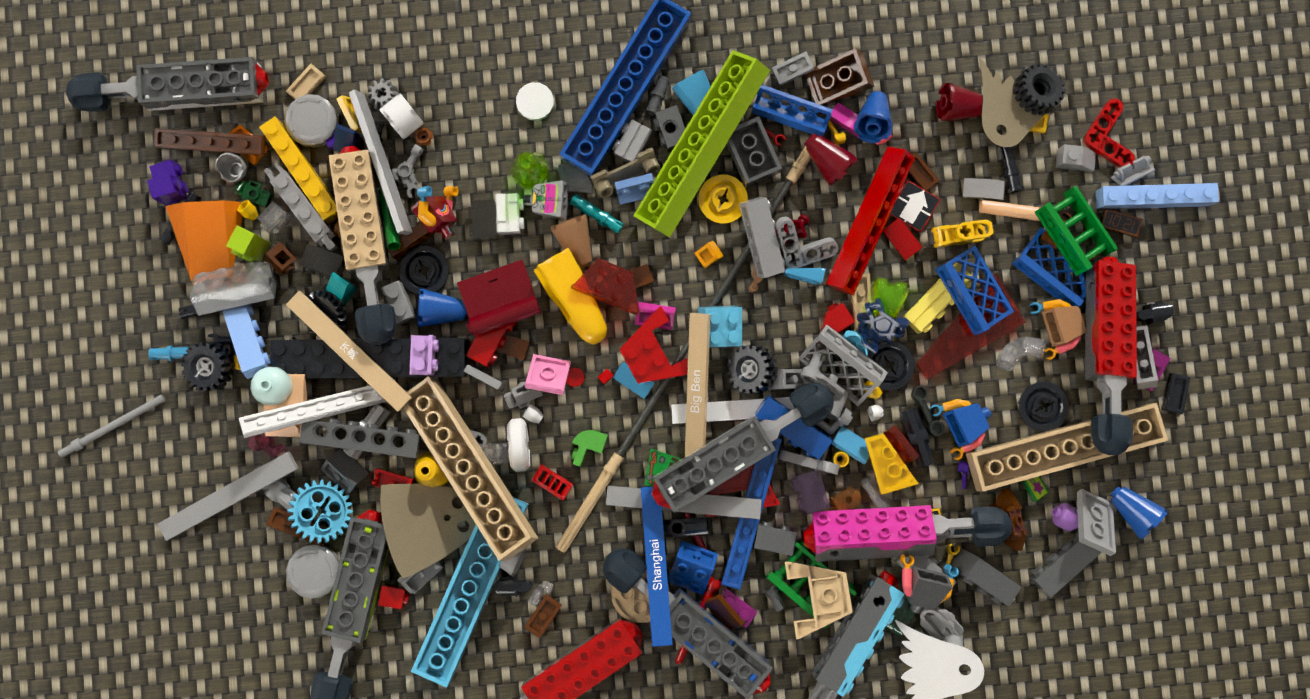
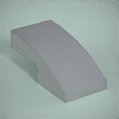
[963,178,1005,200]

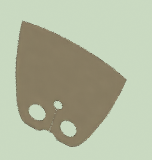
[380,484,476,579]

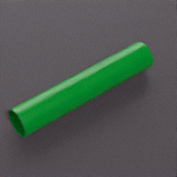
[378,188,401,250]

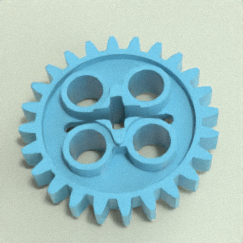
[287,480,353,544]

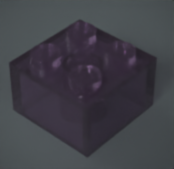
[790,469,830,514]

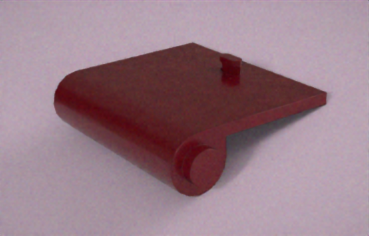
[457,259,541,336]

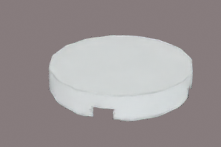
[516,82,554,121]

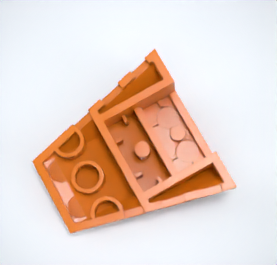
[165,200,243,282]

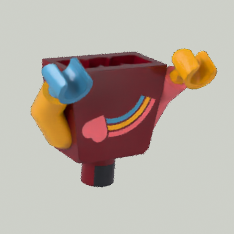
[411,186,459,240]

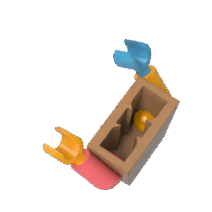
[1029,299,1086,360]

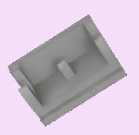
[397,562,443,594]

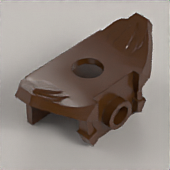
[985,488,1027,551]

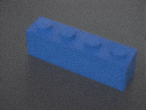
[755,394,832,459]

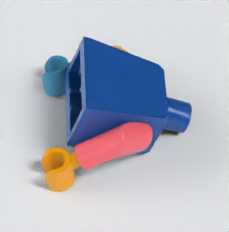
[930,399,991,460]

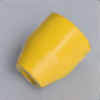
[237,200,259,221]
[864,380,882,399]
[832,451,849,467]

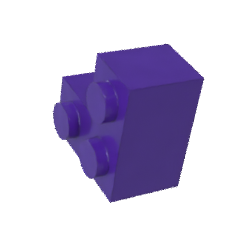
[147,160,189,206]

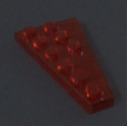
[916,273,1026,380]

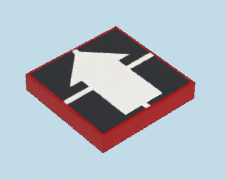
[890,180,941,232]

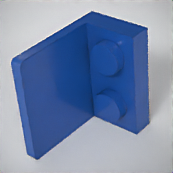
[667,541,718,595]

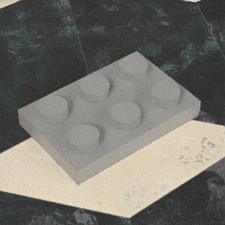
[1077,489,1116,556]

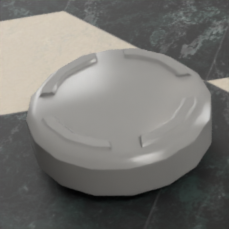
[284,94,339,148]
[286,544,340,599]

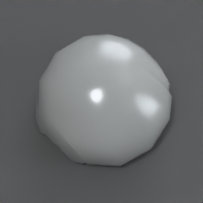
[215,153,247,183]

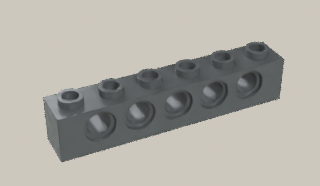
[299,418,422,458]

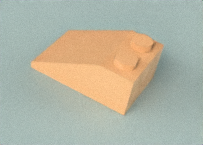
[264,374,308,437]

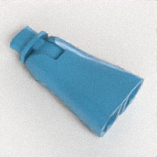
[672,70,710,116]

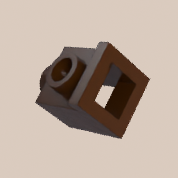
[263,242,296,275]

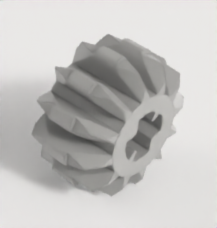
[366,78,399,110]

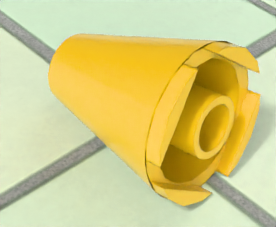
[414,451,449,487]

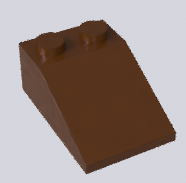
[805,48,875,106]

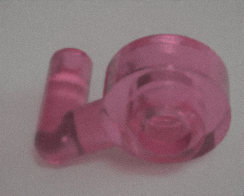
[248,433,285,458]

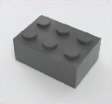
[726,117,782,188]

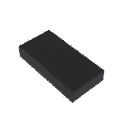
[1162,373,1191,415]

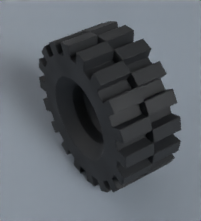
[1013,63,1066,115]

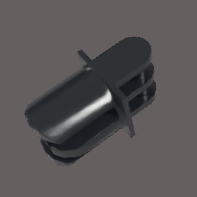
[1136,302,1174,324]
[494,575,533,597]

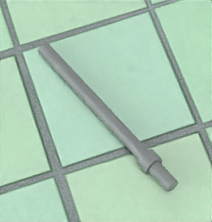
[58,395,166,458]

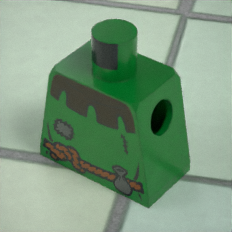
[644,449,680,486]

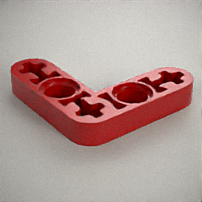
[1083,99,1135,168]

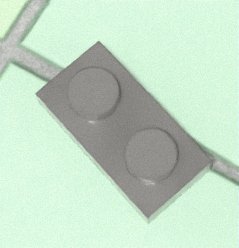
[772,52,814,86]

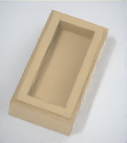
[286,64,326,100]

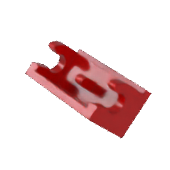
[371,468,416,488]

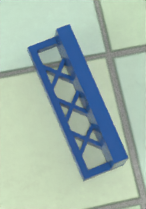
[751,85,833,137]

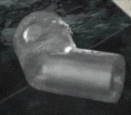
[529,581,553,605]

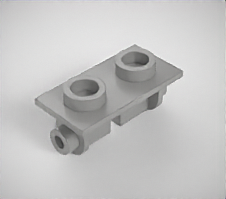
[1111,155,1156,186]

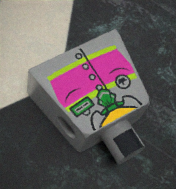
[523,181,569,220]

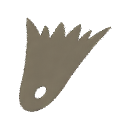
[979,58,1061,147]

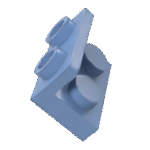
[615,173,654,205]

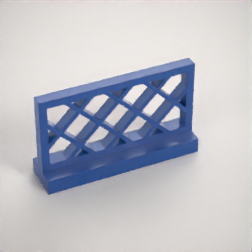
[1012,227,1086,307]
[935,246,1014,335]

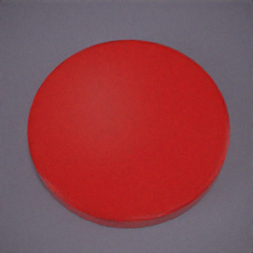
[567,368,584,387]

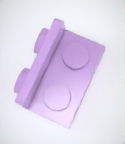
[410,335,439,375]

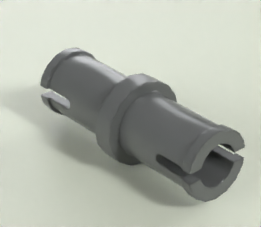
[645,76,670,115]

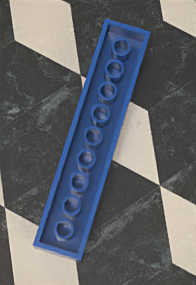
[559,0,691,176]

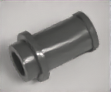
[765,585,786,612]

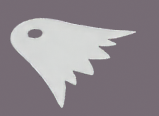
[895,620,984,699]

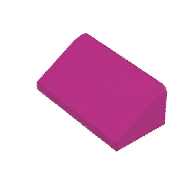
[829,103,859,138]
[635,302,676,330]

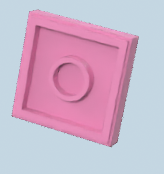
[525,354,571,395]

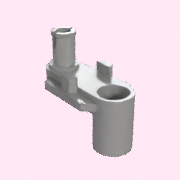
[800,352,849,421]
[920,607,964,647]

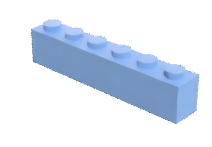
[1095,183,1219,210]

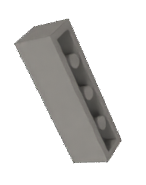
[739,197,785,278]

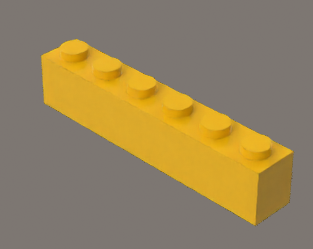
[259,117,338,224]

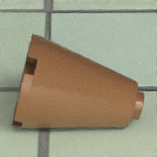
[550,214,592,269]

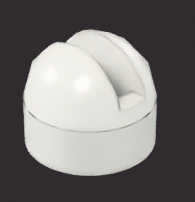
[868,405,884,421]

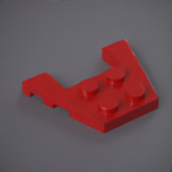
[619,306,688,384]
[705,464,780,517]

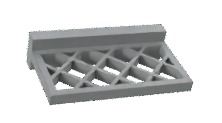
[798,325,888,406]

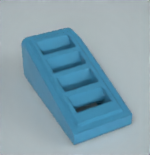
[783,268,826,285]

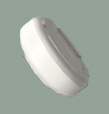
[507,418,530,472]

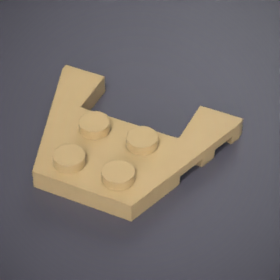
[785,562,853,639]

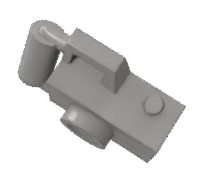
[504,382,543,409]

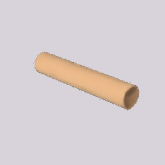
[979,200,1040,221]

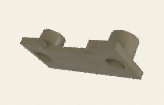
[590,148,661,198]

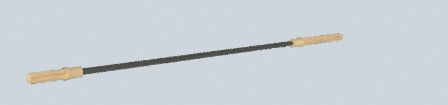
[556,146,811,553]

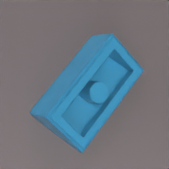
[613,362,655,399]
[832,426,869,464]

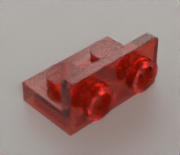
[883,425,919,464]

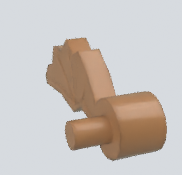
[748,266,763,293]

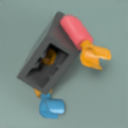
[900,554,959,614]

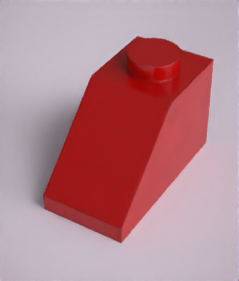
[819,302,855,343]

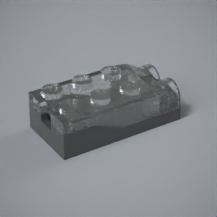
[190,262,278,316]

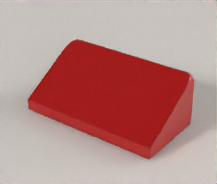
[882,218,922,261]

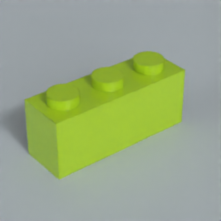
[226,225,271,263]

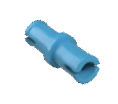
[148,346,190,361]

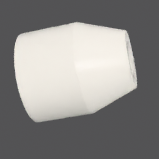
[522,404,544,424]

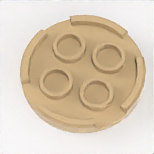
[612,569,669,623]

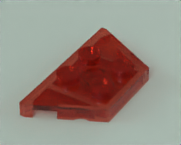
[571,258,639,315]

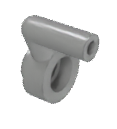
[816,407,853,434]

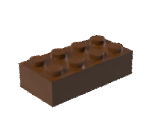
[385,221,435,260]

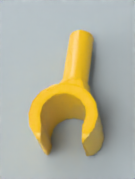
[827,120,846,144]
[945,543,960,565]

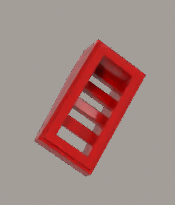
[531,464,574,501]

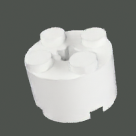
[379,93,424,140]

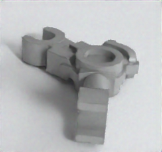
[392,144,424,199]

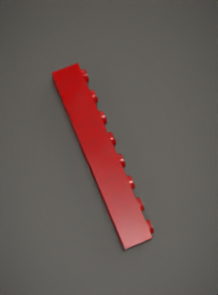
[826,146,915,296]

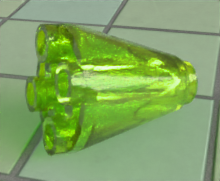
[511,151,549,189]
[871,277,910,319]

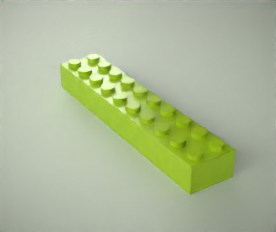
[633,50,771,238]

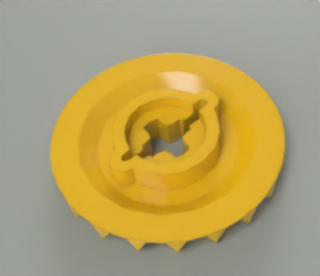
[698,175,748,224]

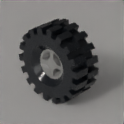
[181,342,235,391]
[726,345,778,394]

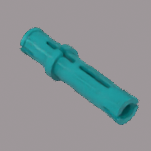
[570,194,624,234]

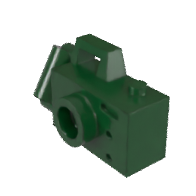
[233,180,274,209]

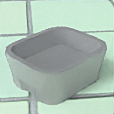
[500,549,527,577]

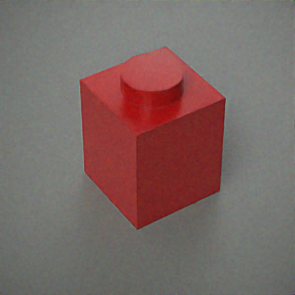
[378,584,410,609]

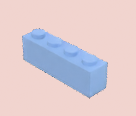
[222,304,271,379]

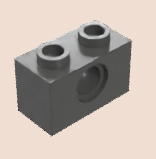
[653,105,685,152]

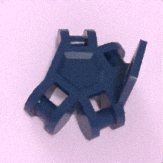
[857,298,910,354]

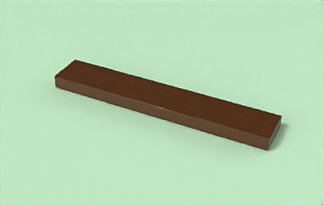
[154,128,266,155]

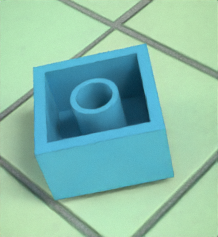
[698,306,742,347]

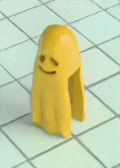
[534,248,607,345]

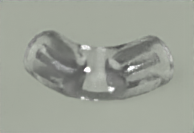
[996,337,1046,371]

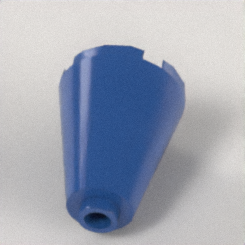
[854,91,893,143]
[417,289,468,327]
[1110,486,1168,539]

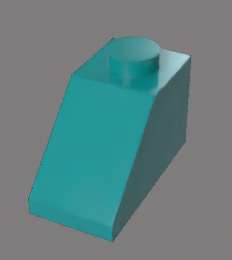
[325,272,358,306]

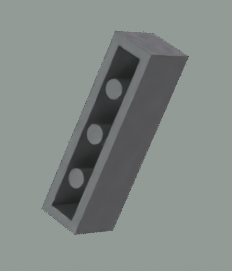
[1030,531,1102,598]

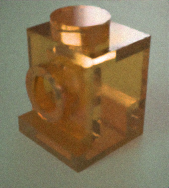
[830,487,862,510]

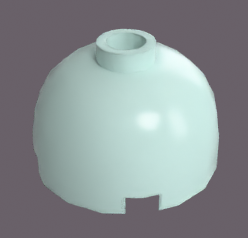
[250,367,293,406]

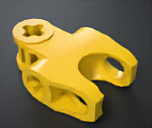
[931,220,994,248]

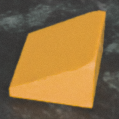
[695,241,723,268]

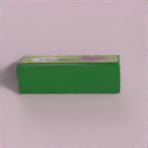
[1021,476,1049,502]

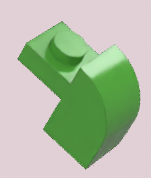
[571,430,608,466]

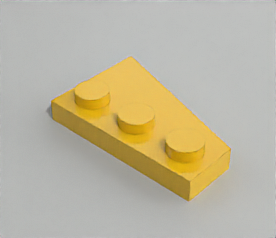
[864,433,919,495]

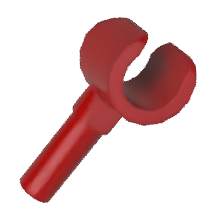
[764,127,786,147]

